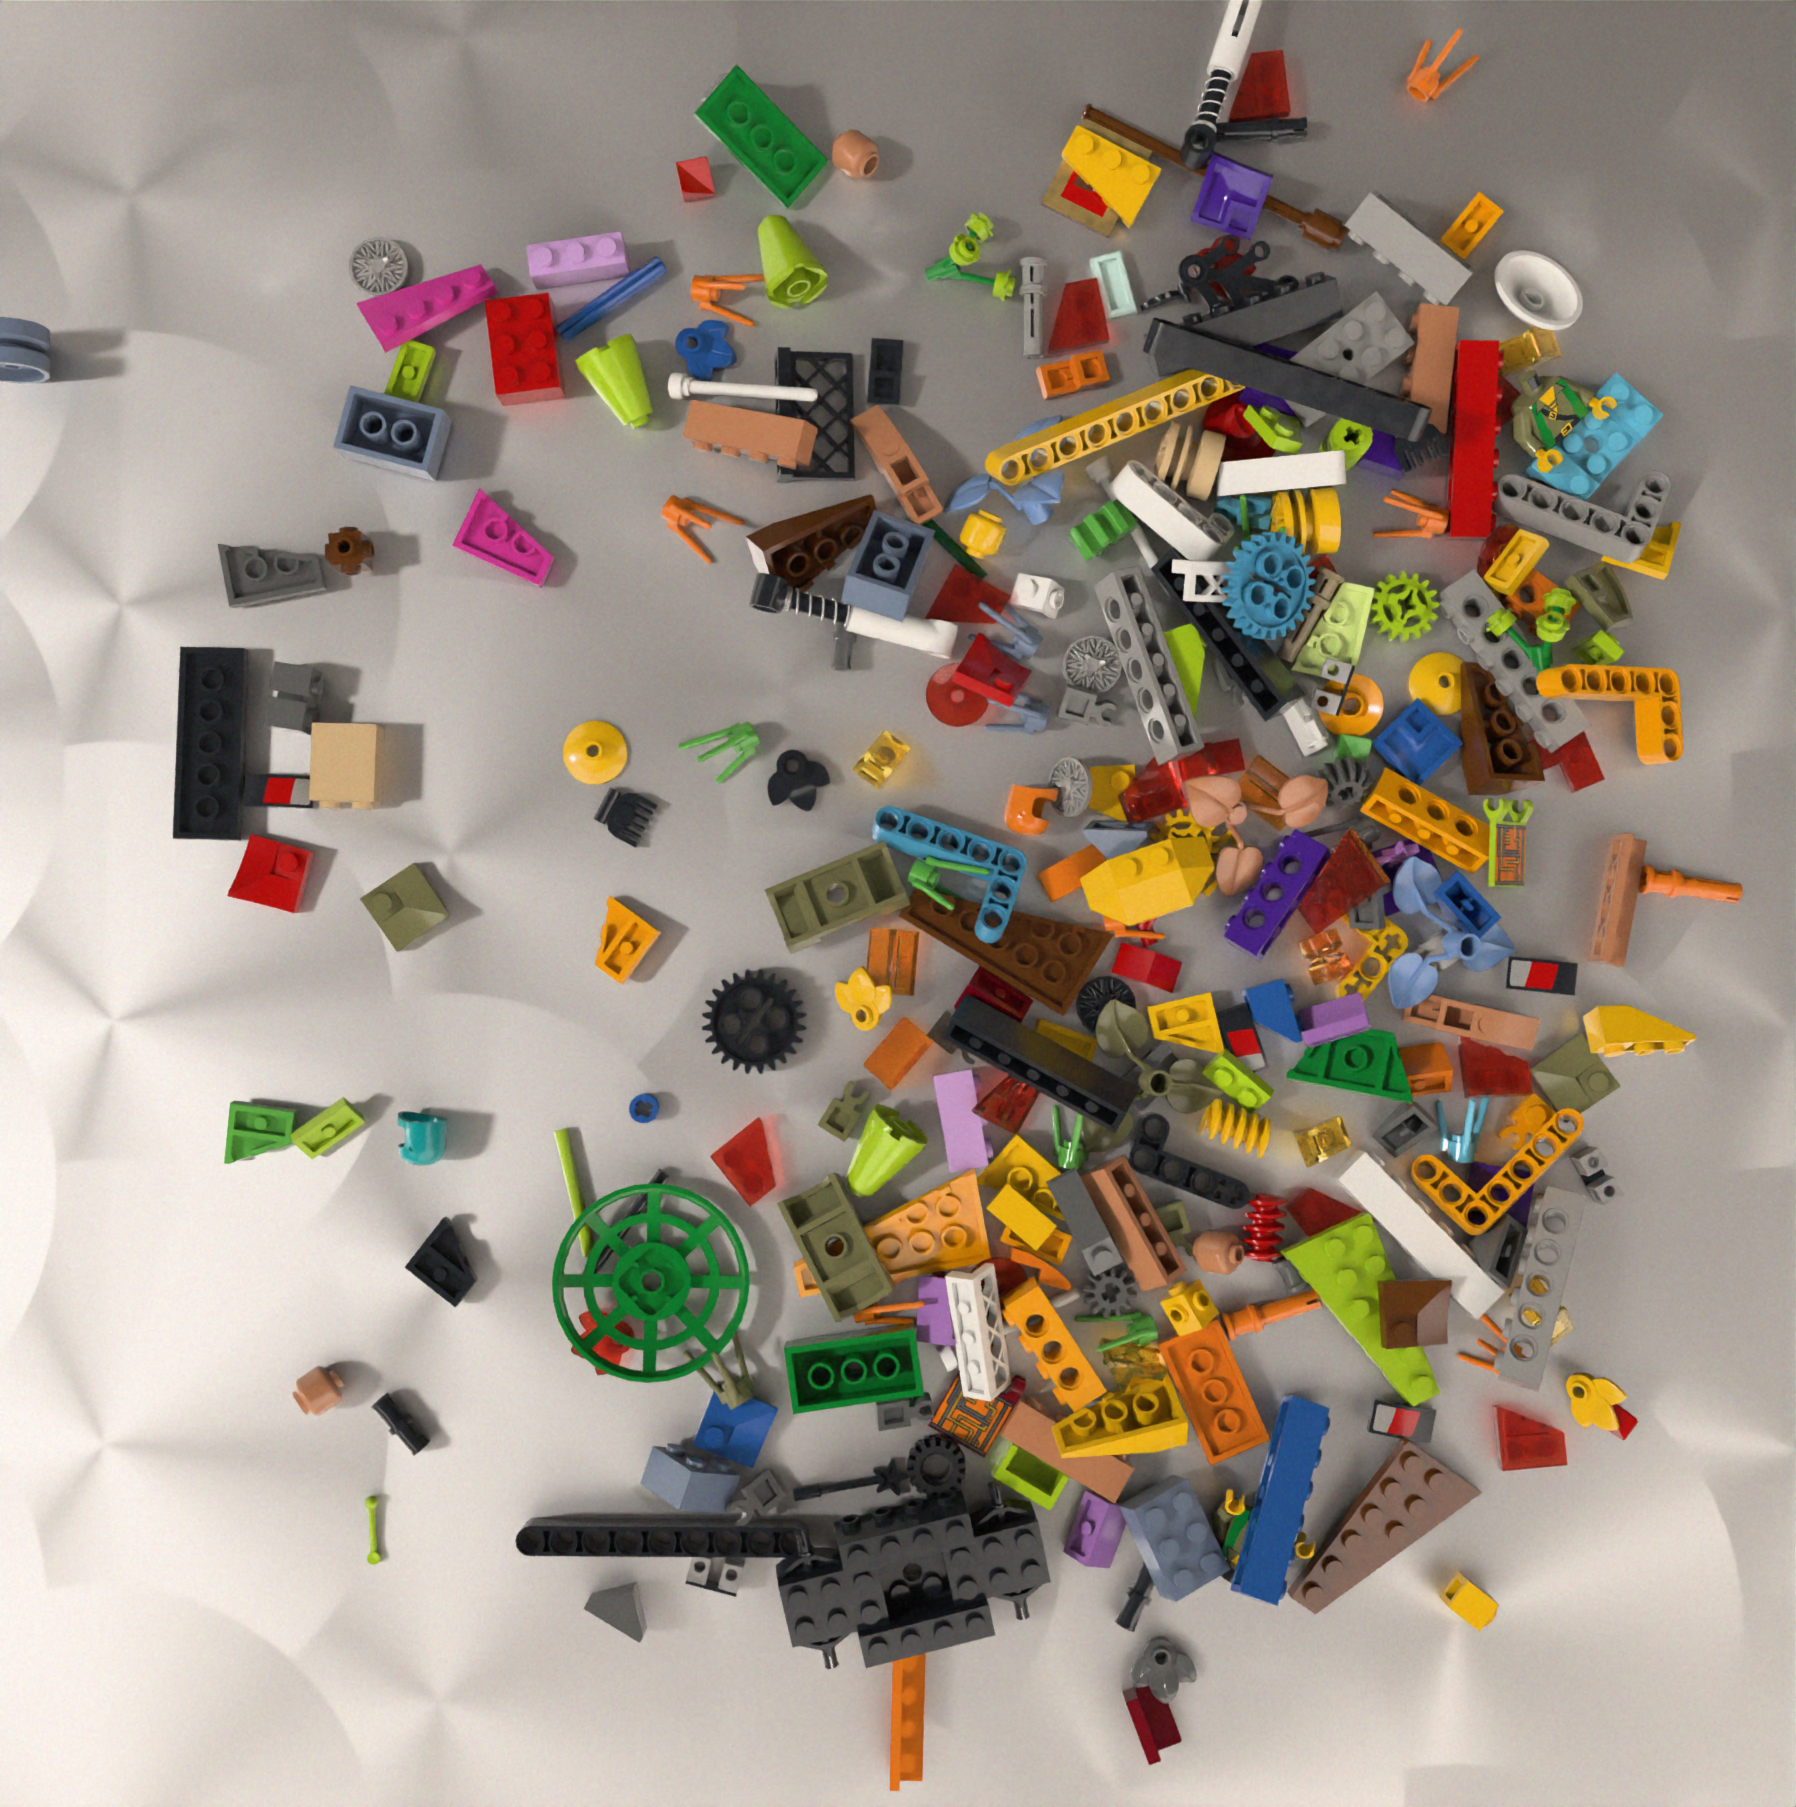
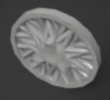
[349,237,409,297]
[1062,635,1122,695]
[1048,757,1093,817]

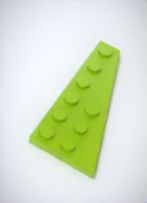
[1280,1212,1441,1407]

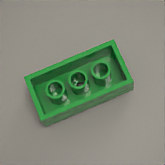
[784,1323,924,1414]

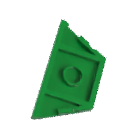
[1286,1029,1413,1104]

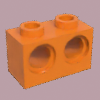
[1499,568,1582,638]

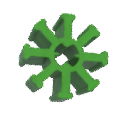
[1068,499,1139,562]

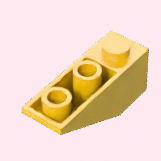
[1583,1005,1696,1057]

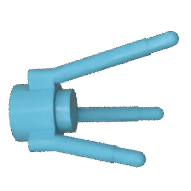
[1436,1089,1491,1163]

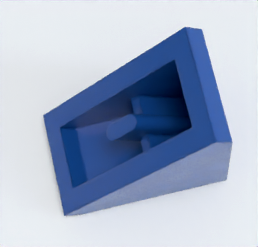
[1433,870,1502,939]

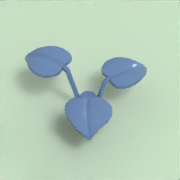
[944,414,1065,525]
[1388,856,1516,1009]

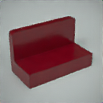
[954,966,1034,1023]
[1122,1685,1182,1765]

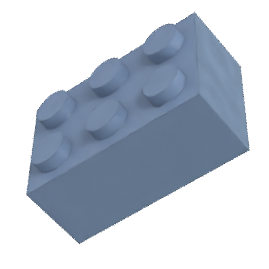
[333,385,452,481]
[841,510,935,622]
[1119,1475,1230,1602]

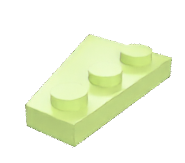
[1289,582,1375,679]

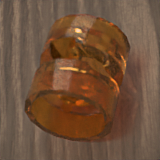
[1297,928,1354,985]

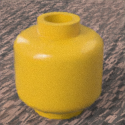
[959,509,1006,559]

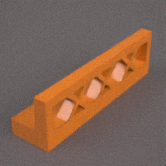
[890,1653,926,1791]

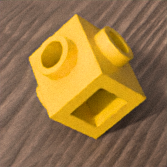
[1160,1279,1219,1337]

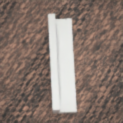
[1172,559,1288,602]
[945,1263,1012,1402]

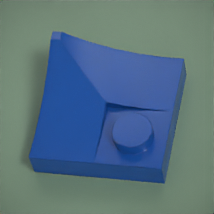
[1372,698,1463,786]
[692,1382,778,1469]

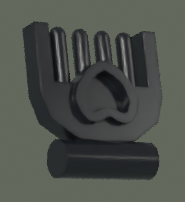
[1391,423,1449,474]
[593,787,658,848]

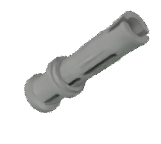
[1019,257,1047,359]

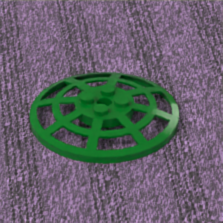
[552,1183,750,1383]

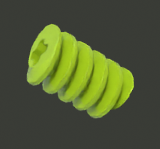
[1319,418,1373,470]

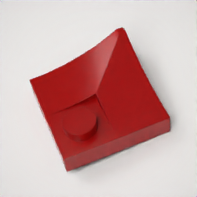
[951,632,1032,707]
[227,834,315,913]

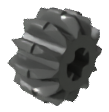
[1316,755,1372,810]
[1081,1266,1137,1319]

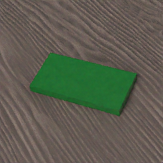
[692,64,829,209]

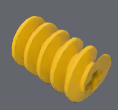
[1198,1098,1271,1159]

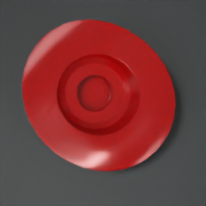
[1203,391,1276,462]

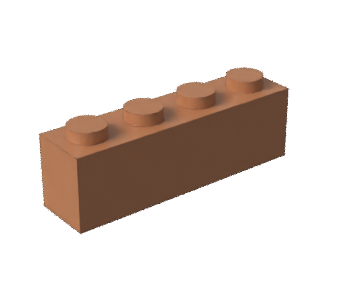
[1400,303,1460,442]
[682,400,818,469]
[1080,1154,1187,1292]
[1000,1396,1135,1503]

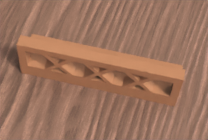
[1588,833,1647,967]

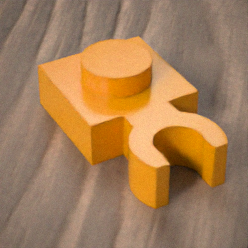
[1497,1092,1556,1150]

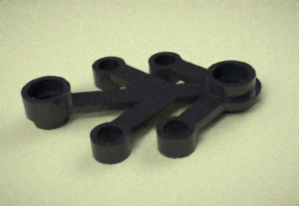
[1177,235,1299,314]

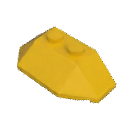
[1080,836,1215,926]

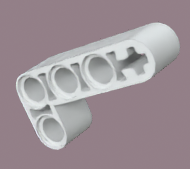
[1215,450,1346,496]
[1109,460,1235,561]

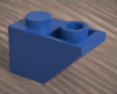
[1241,979,1304,1043]

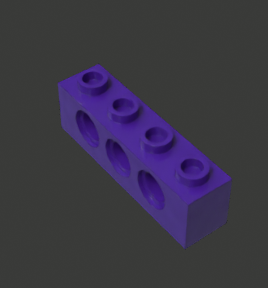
[1223,829,1332,963]

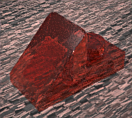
[1176,738,1245,783]

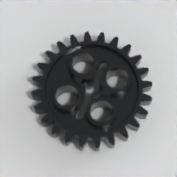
[702,969,807,1074]

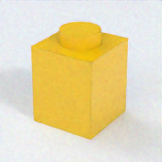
[1440,1572,1500,1632]

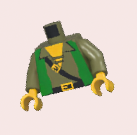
[1510,370,1617,473]
[1213,1489,1316,1583]

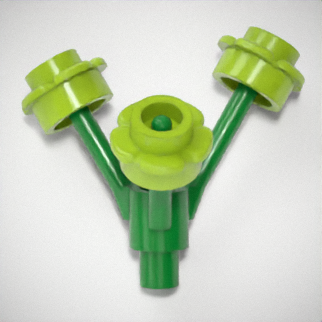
[925,212,1016,302]
[1486,588,1576,676]

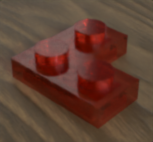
[1529,731,1605,793]

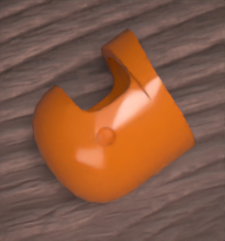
[1004,785,1058,836]

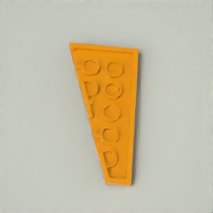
[794,1168,991,1298]

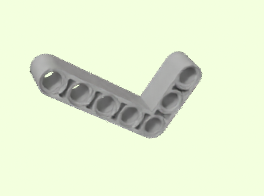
[1492,470,1672,563]

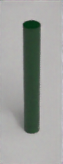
[921,519,988,584]

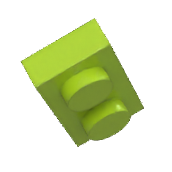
[384,340,437,403]
[1571,629,1625,665]
[1202,1048,1274,1114]
[290,1097,365,1160]

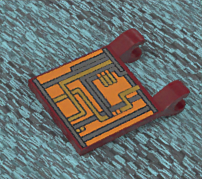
[928,1370,1026,1458]

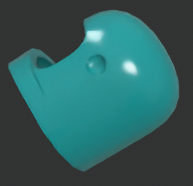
[397,1111,447,1166]

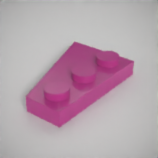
[452,488,555,588]

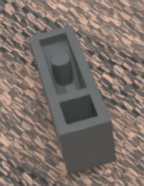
[1046,1167,1123,1276]

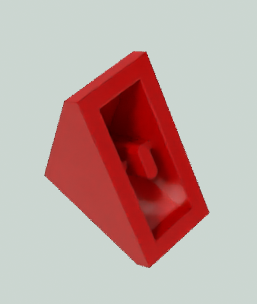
[1111,942,1182,993]

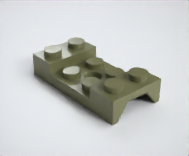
[765,841,911,954]
[777,1173,898,1322]

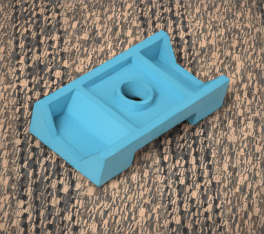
[1523,372,1664,501]

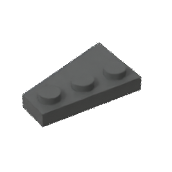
[218,544,327,608]

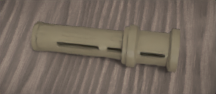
[1276,566,1345,664]

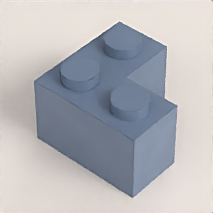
[640,1443,740,1513]

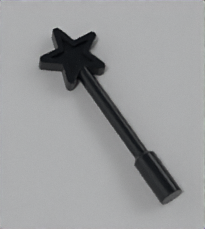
[793,1458,909,1502]

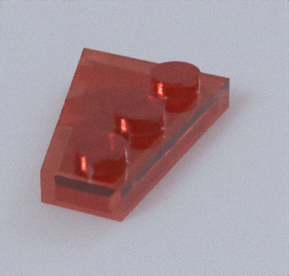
[1297,828,1391,935]

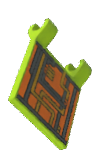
[1483,798,1534,887]

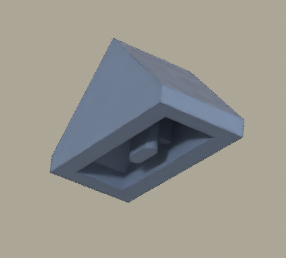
[1083,820,1155,860]

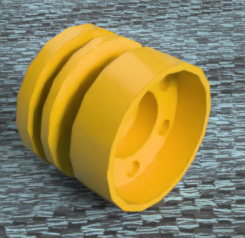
[1270,485,1341,555]

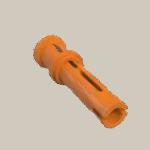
[1638,865,1742,904]
[1220,1289,1321,1341]

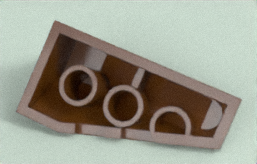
[746,494,877,593]
[1461,662,1545,796]

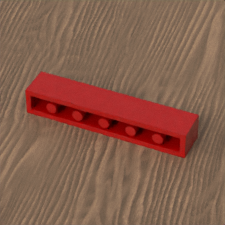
[1445,340,1504,541]

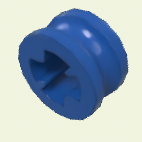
[629,1094,660,1123]

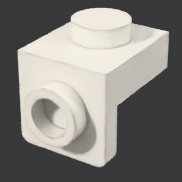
[1009,573,1065,619]

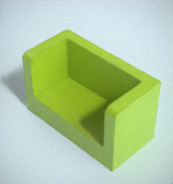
[992,1441,1070,1511]

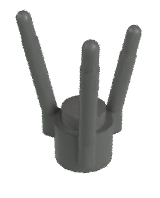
[1304,817,1380,874]

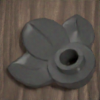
[1131,1637,1197,1704]

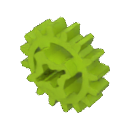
[1369,571,1440,643]

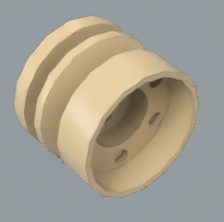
[1153,421,1226,502]

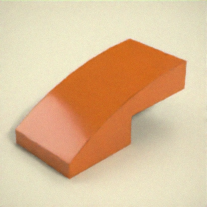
[1036,350,1110,401]
[1036,844,1106,903]
[1007,1246,1071,1291]

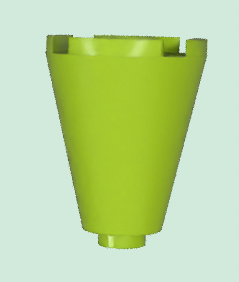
[758,215,828,309]
[575,333,653,429]
[845,1104,928,1197]

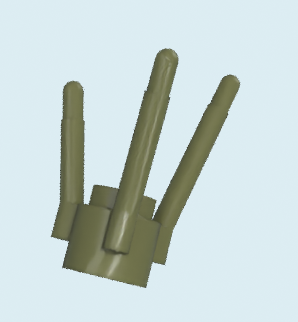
[683,1332,754,1410]

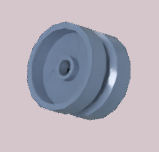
[0,317,50,384]

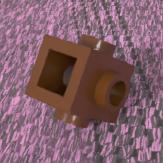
[325,527,375,576]

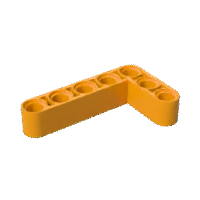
[1536,664,1683,765]
[1411,1108,1584,1236]

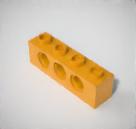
[1360,767,1490,874]
[1000,1276,1107,1413]

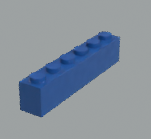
[1230,1395,1330,1606]

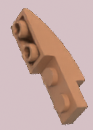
[850,405,944,525]
[1402,994,1540,1050]

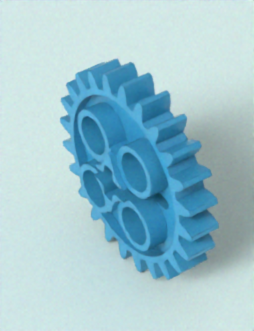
[1221,532,1316,640]

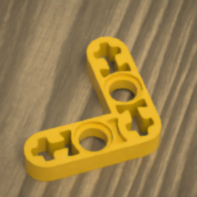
[1326,886,1408,1001]

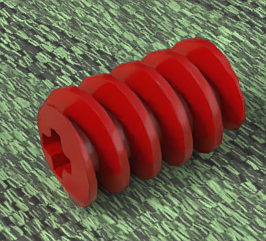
[1241,1192,1288,1262]

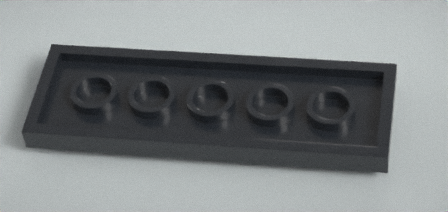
[173,647,248,841]

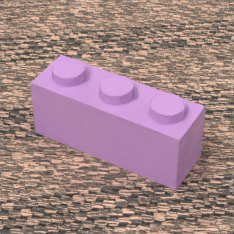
[526,231,630,290]
[933,1068,993,1173]

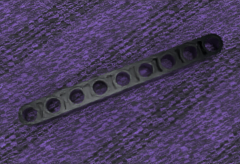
[1143,318,1433,442]
[515,1518,810,1558]

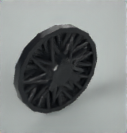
[1076,976,1136,1034]

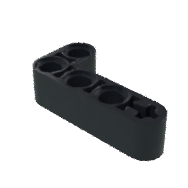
[1125,1112,1250,1209]

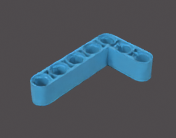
[872,806,1027,943]

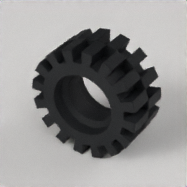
[907,1434,966,1498]

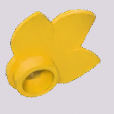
[835,966,892,1031]
[1566,1372,1627,1430]

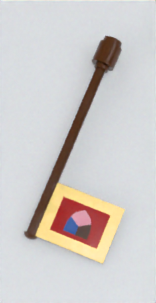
[1041,104,1348,252]

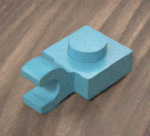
[1213,494,1272,530]

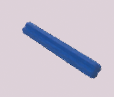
[556,256,666,342]

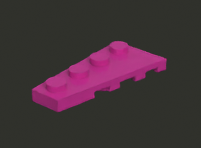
[356,264,498,353]

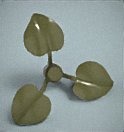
[1081,999,1224,1152]

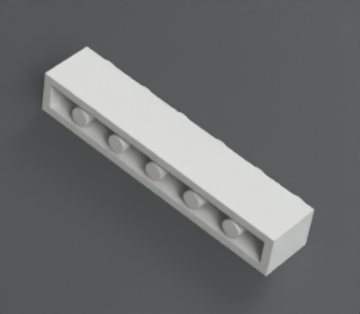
[1331,1149,1505,1320]

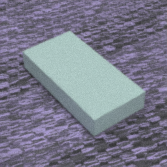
[1089,250,1138,322]

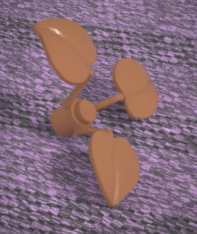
[1185,775,1328,897]

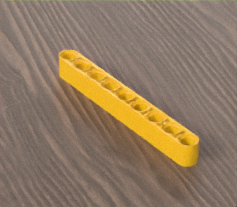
[985,369,1246,485]

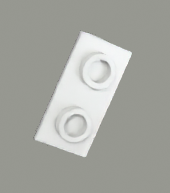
[1283,686,1334,757]

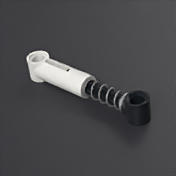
[1180,0,1263,170]
[749,573,958,659]

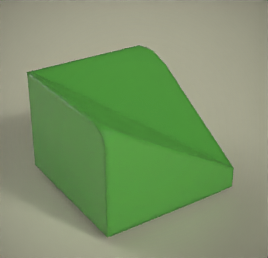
[1332,734,1372,766]

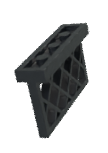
[774,347,855,483]

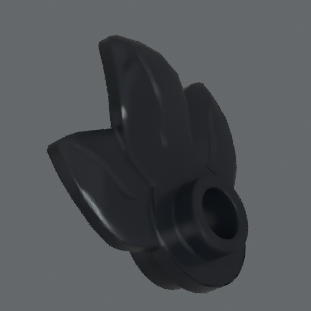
[767,750,830,812]

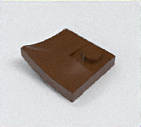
[1378,1279,1452,1349]

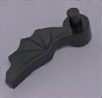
[1140,283,1192,312]

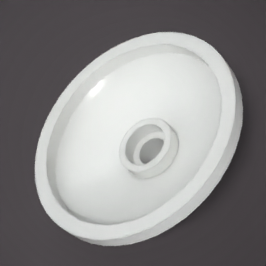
[1494,250,1583,330]

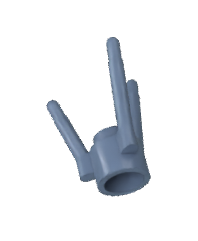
[968,600,1043,660]
[984,692,1050,735]

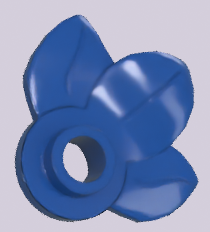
[675,320,737,381]

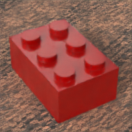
[484,293,566,406]

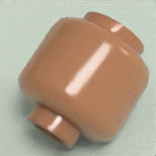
[832,129,879,179]
[1193,1230,1244,1275]
[292,1366,345,1416]

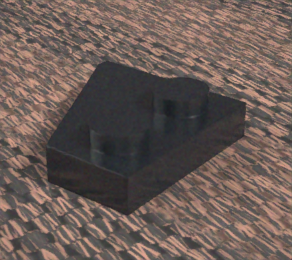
[404,1217,478,1307]

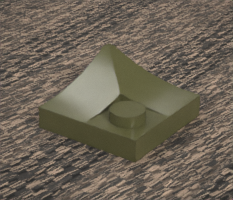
[1564,561,1634,632]
[360,862,450,952]
[1529,1033,1621,1123]

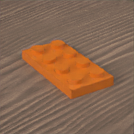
[1157,1317,1270,1466]

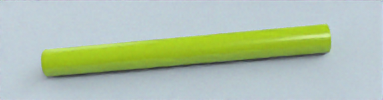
[554,1128,594,1257]

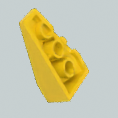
[1051,1369,1188,1458]

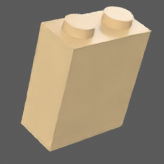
[309,723,385,810]

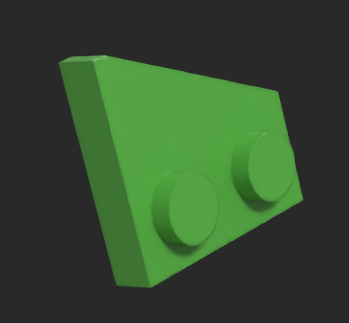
[224,1100,298,1164]

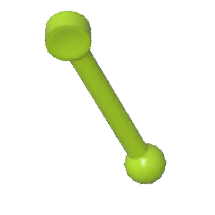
[365,1496,381,1565]

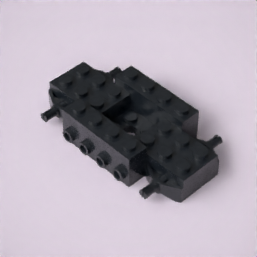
[776,1480,1051,1669]

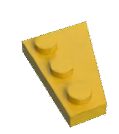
[1061,125,1161,229]
[976,1132,1066,1221]

